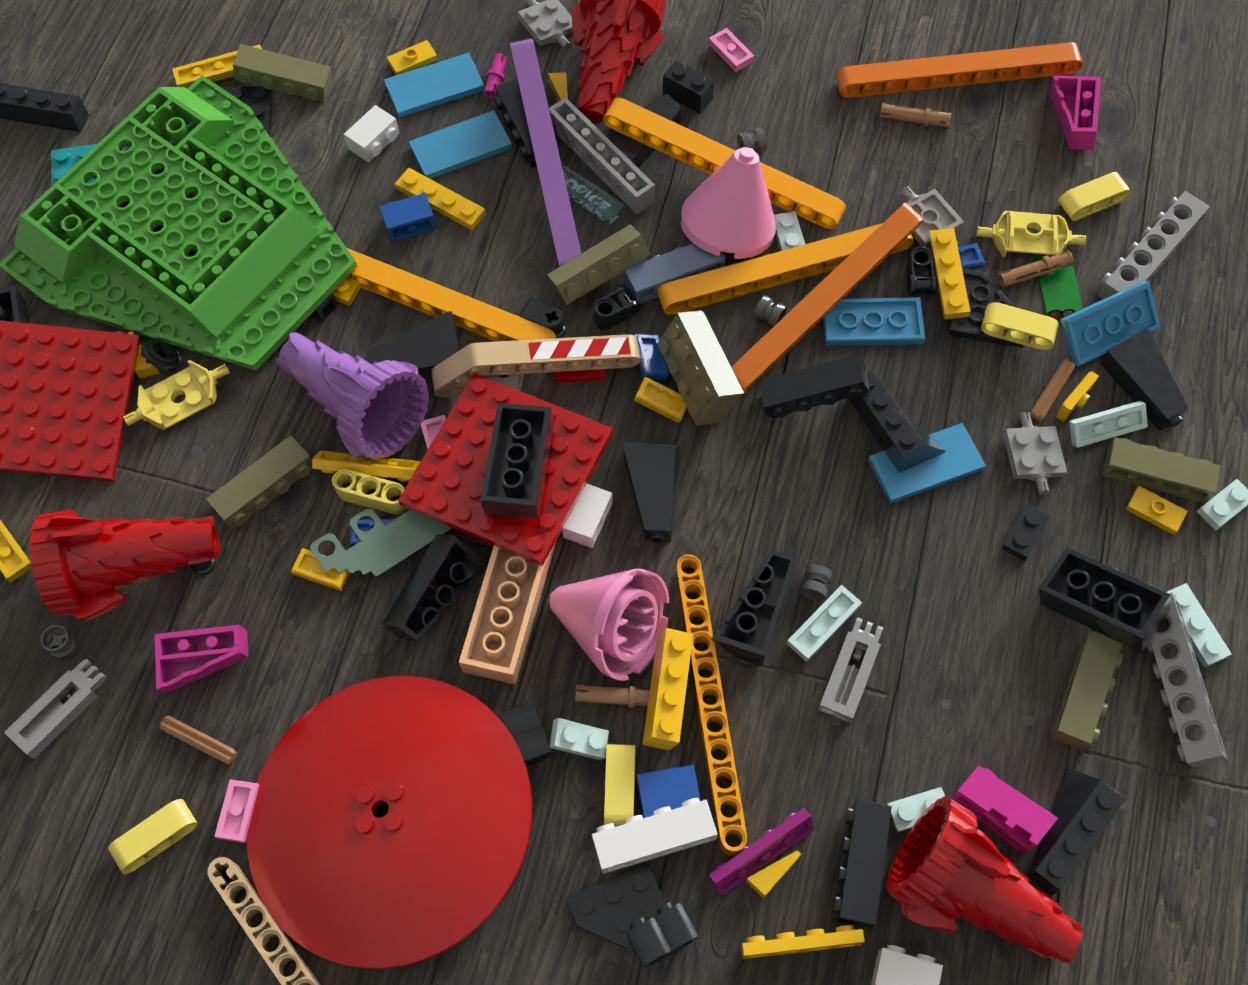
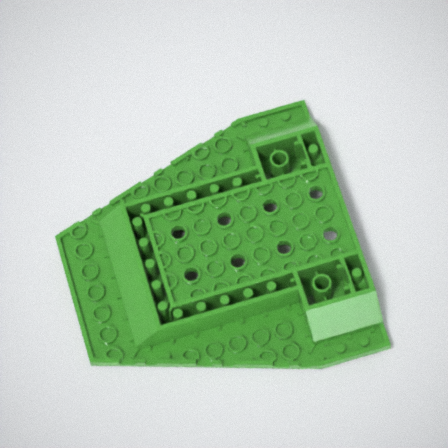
[0,75,357,370]

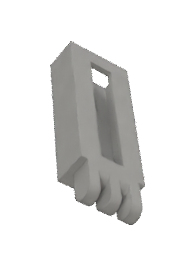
[818,617,883,723]
[4,659,107,759]

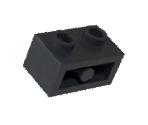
[663,61,714,114]

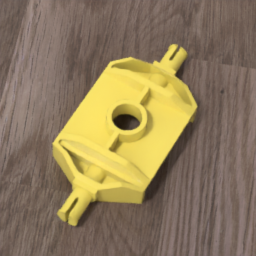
[977,211,1086,257]
[123,360,230,430]

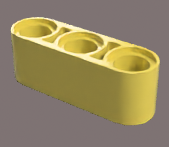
[1058,172,1131,221]
[981,303,1059,350]
[332,469,407,515]
[604,744,635,827]
[108,799,198,874]

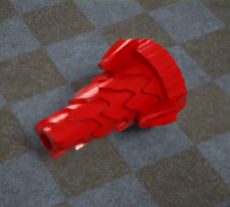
[571,0,666,123]
[29,510,221,620]
[886,796,1084,964]

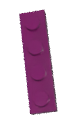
[709,808,814,897]

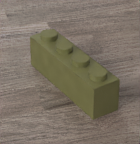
[233,44,331,102]
[547,224,650,305]
[206,435,312,531]
[1102,438,1220,504]
[1050,631,1123,751]

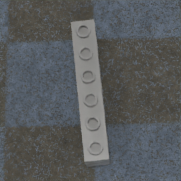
[549,97,655,215]
[1097,191,1210,299]
[1147,593,1228,768]

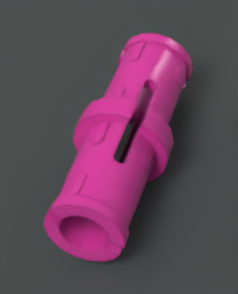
[483,53,507,100]

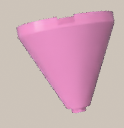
[680,147,776,259]
[549,569,669,681]

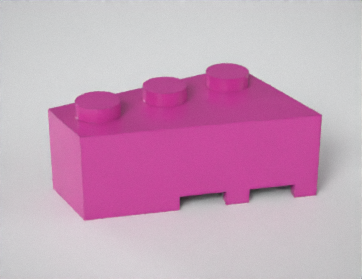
[1050,75,1101,150]
[155,625,248,694]
[952,765,1058,856]

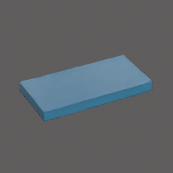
[384,53,485,118]
[409,110,512,179]
[1060,281,1161,367]
[822,297,925,346]
[868,423,986,504]

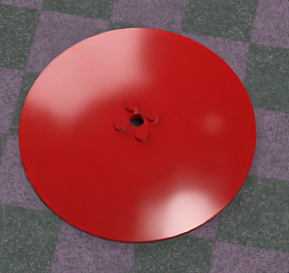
[247,676,533,969]

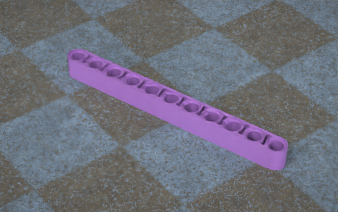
[510,38,581,267]

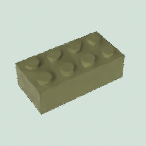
[657,311,744,426]

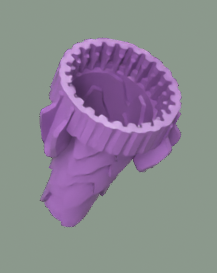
[276,332,429,459]

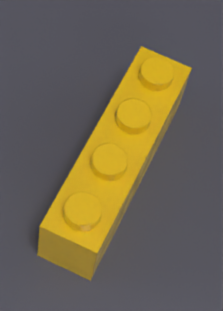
[642,628,693,751]

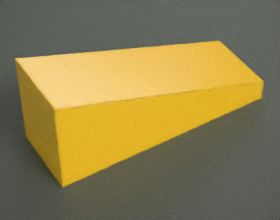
[548,72,568,102]
[128,332,160,379]
[746,851,801,898]

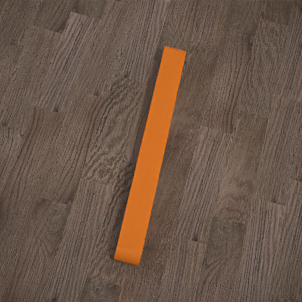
[836,43,1083,98]
[731,203,924,393]

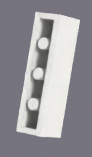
[592,798,718,874]

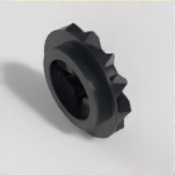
[141,340,182,372]

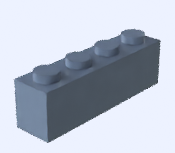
[624,243,726,304]

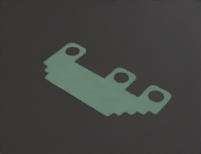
[310,509,452,576]

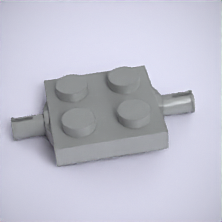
[518,0,573,51]
[901,186,964,247]
[1003,412,1067,495]

